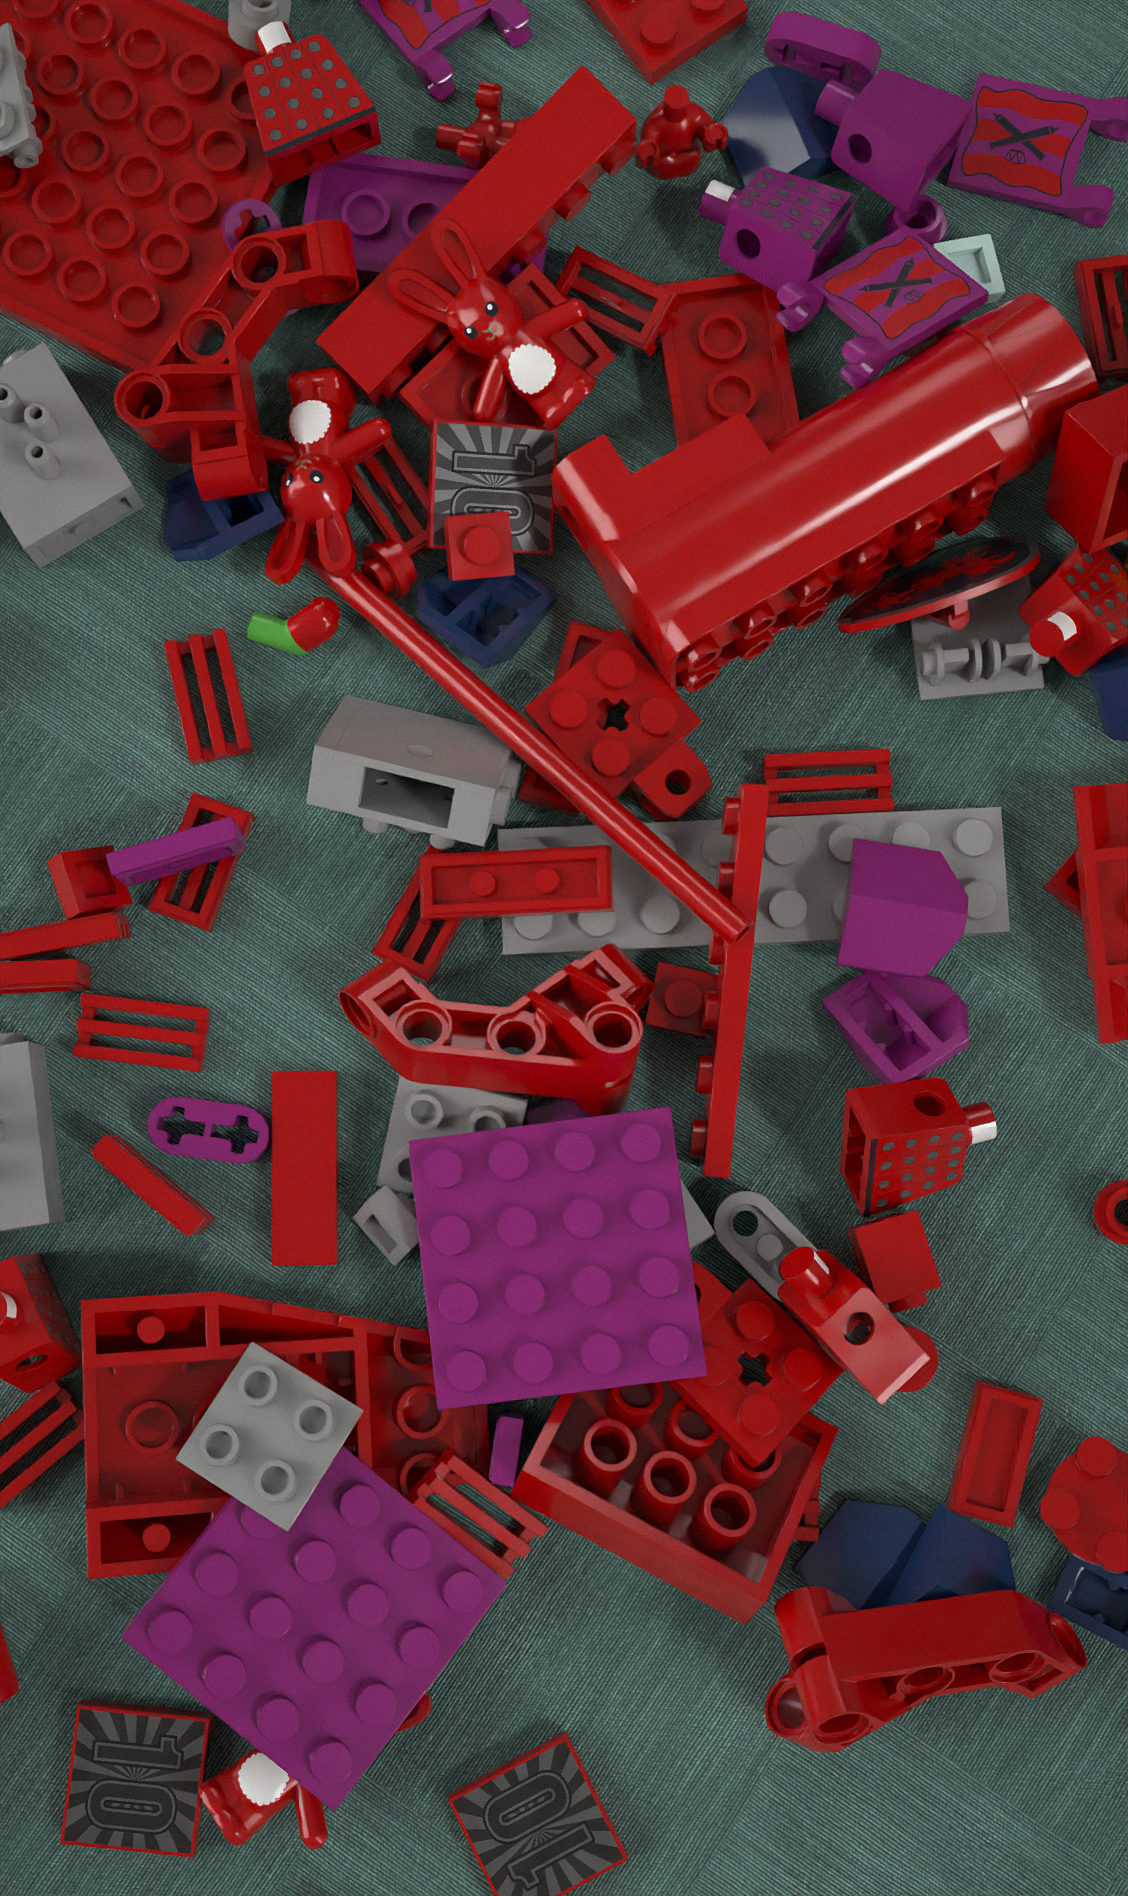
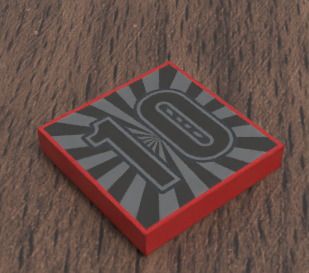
[426,419,558,556]
[60,1699,213,1858]
[448,1730,628,1896]

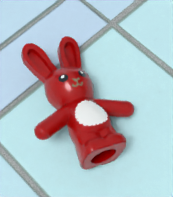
[388,217,596,431]
[260,367,391,585]
[198,1691,432,1849]

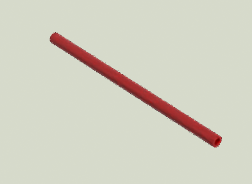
[303,532,754,947]

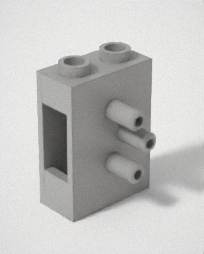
[0,342,145,569]
[306,695,523,850]
[0,1032,65,1232]

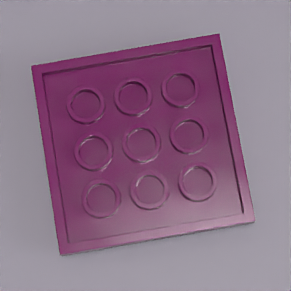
[408,1107,707,1410]
[121,1446,508,1812]

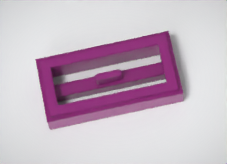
[106,816,247,887]

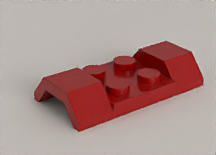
[1072,782,1128,1044]

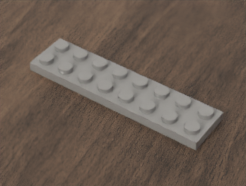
[498,807,1010,958]

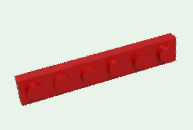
[688,783,770,1178]

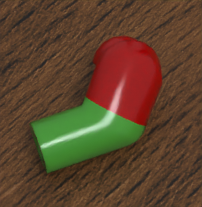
[247,597,341,656]

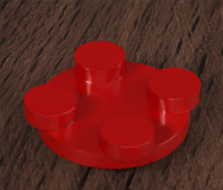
[1039,1436,1128,1574]

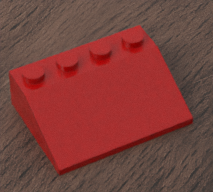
[509,1376,839,1625]

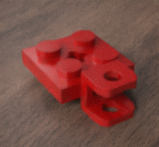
[523,628,712,822]
[666,1260,845,1468]

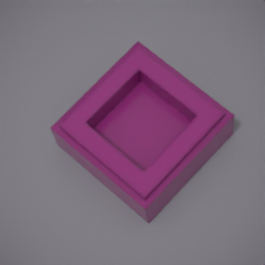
[488,1410,527,1487]

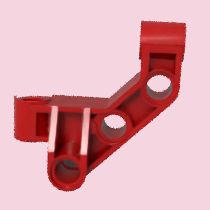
[114,220,359,502]
[337,943,655,1116]
[765,1586,1087,1753]

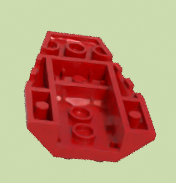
[81,1291,490,1580]

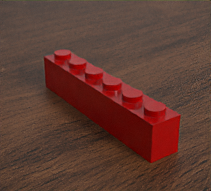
[315,64,637,407]

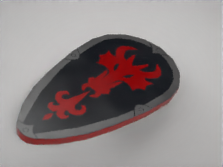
[837,536,1041,633]

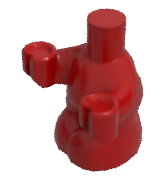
[436,81,531,169]
[635,85,728,180]

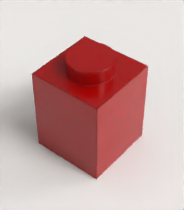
[846,1210,942,1313]

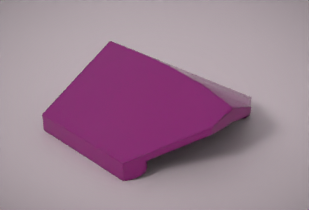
[836,838,969,978]
[821,970,970,1084]

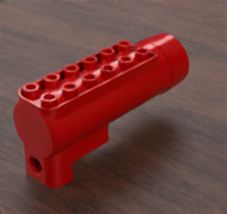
[551,293,1100,693]

